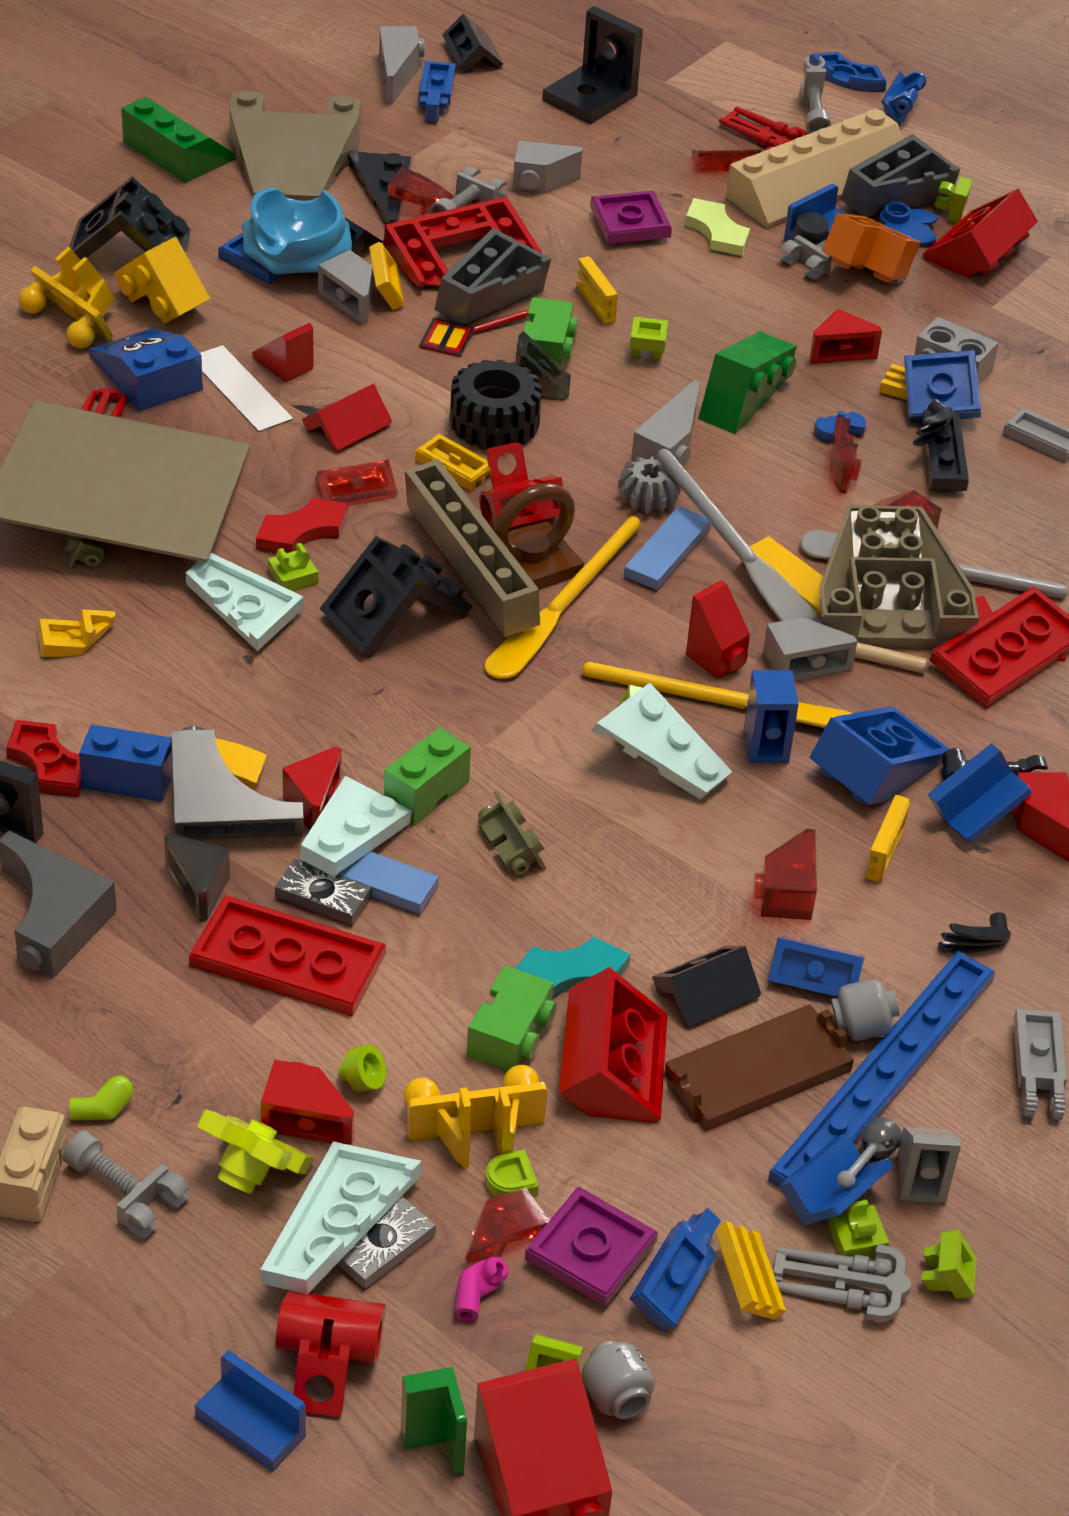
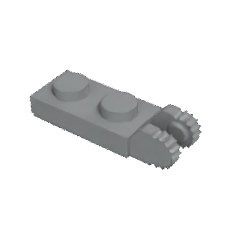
[1013,1009,1067,1120]

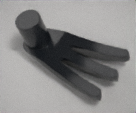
[913,399,954,446]
[938,912,1011,953]

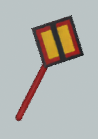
[419,310,529,357]

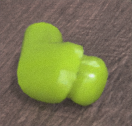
[69,1075,134,1121]

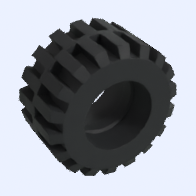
[450,360,542,449]

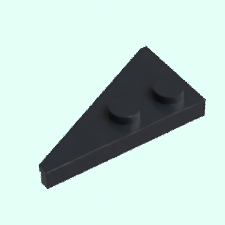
[349,151,411,225]

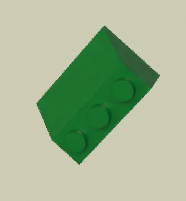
[121,97,236,183]

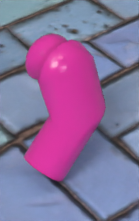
[454,1257,509,1322]

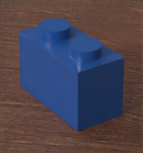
[744,670,799,763]
[79,724,173,802]

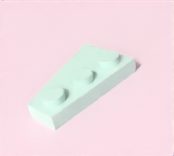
[186,553,304,651]
[591,683,732,800]
[299,776,412,877]

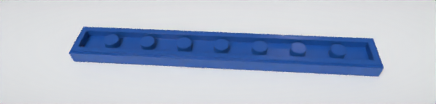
[768,951,995,1186]

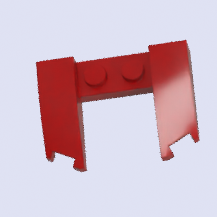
[383,197,542,288]

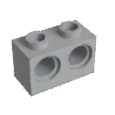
[914,317,999,385]

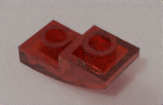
[830,416,862,494]

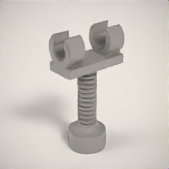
[799,56,831,134]
[429,166,508,214]
[780,235,832,281]
[63,1130,190,1239]

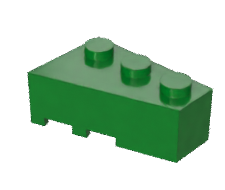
[698,331,797,434]

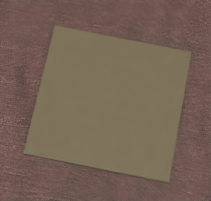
[0,400,250,563]

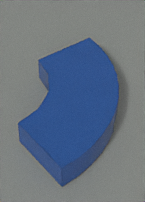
[809,52,887,92]

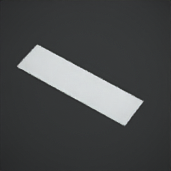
[200,345,293,431]

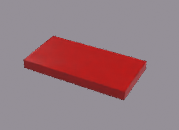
[929,586,1069,708]
[189,895,386,1017]

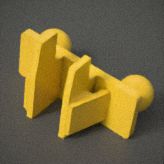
[18,247,114,349]
[403,1065,547,1168]

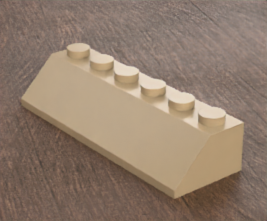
[726,108,904,229]

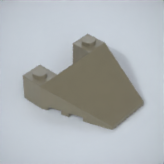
[229,90,361,201]

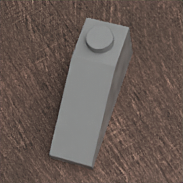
[379,26,425,104]
[631,380,700,467]

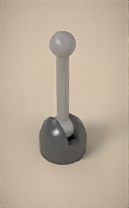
[837,1117,902,1190]

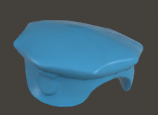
[242,188,352,275]

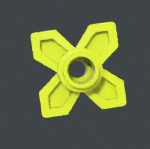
[196,1109,314,1194]

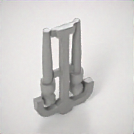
[773,1244,911,1322]

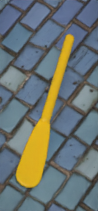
[484,516,641,679]
[582,662,852,728]

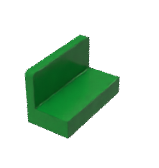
[400,1367,467,1475]

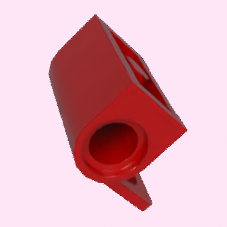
[479,442,563,529]
[275,1291,386,1417]

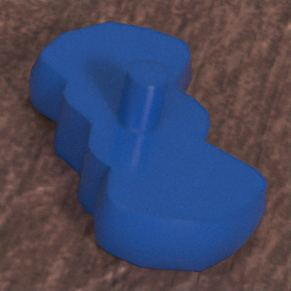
[814,411,867,442]

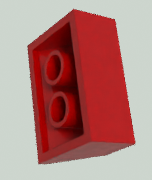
[923,188,1038,277]
[559,967,668,1123]

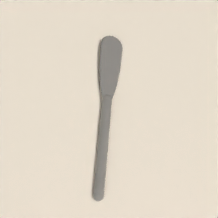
[657,449,823,624]
[800,530,1068,599]

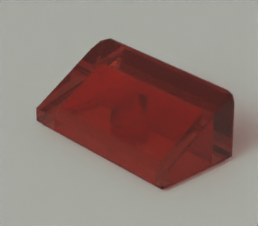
[692,148,761,172]
[314,459,398,504]

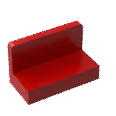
[302,383,392,451]

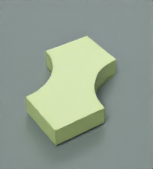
[685,198,750,256]

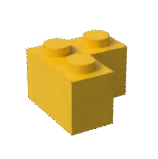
[114,237,211,325]

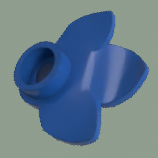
[880,202,938,246]

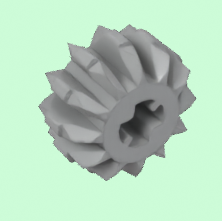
[618,456,681,515]

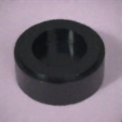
[794,212,829,243]

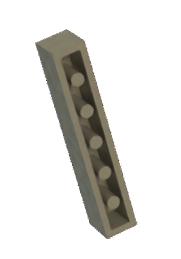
[405,459,540,637]

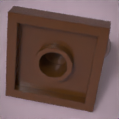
[494,483,584,590]

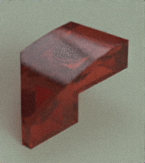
[388,167,454,215]
[465,1188,550,1263]

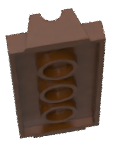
[664,1004,854,1131]

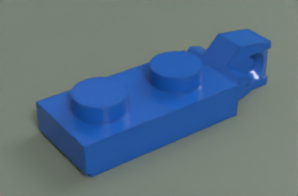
[418,61,456,122]
[629,1208,721,1331]

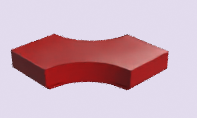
[256,497,348,553]
[6,720,82,797]

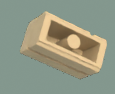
[0,1106,68,1223]

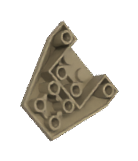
[819,505,979,649]

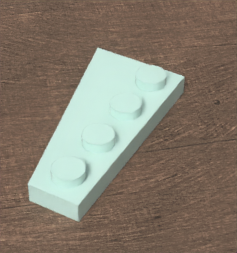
[260,1141,422,1294]

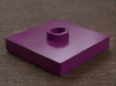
[590,191,672,244]
[524,1186,658,1307]

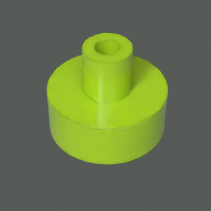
[338,1044,386,1093]

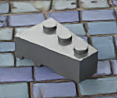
[840,134,960,217]
[434,228,551,325]

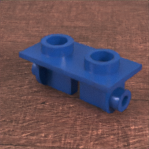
[881,71,927,126]

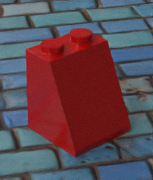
[474,1358,612,1516]

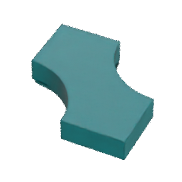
[515,936,631,1000]

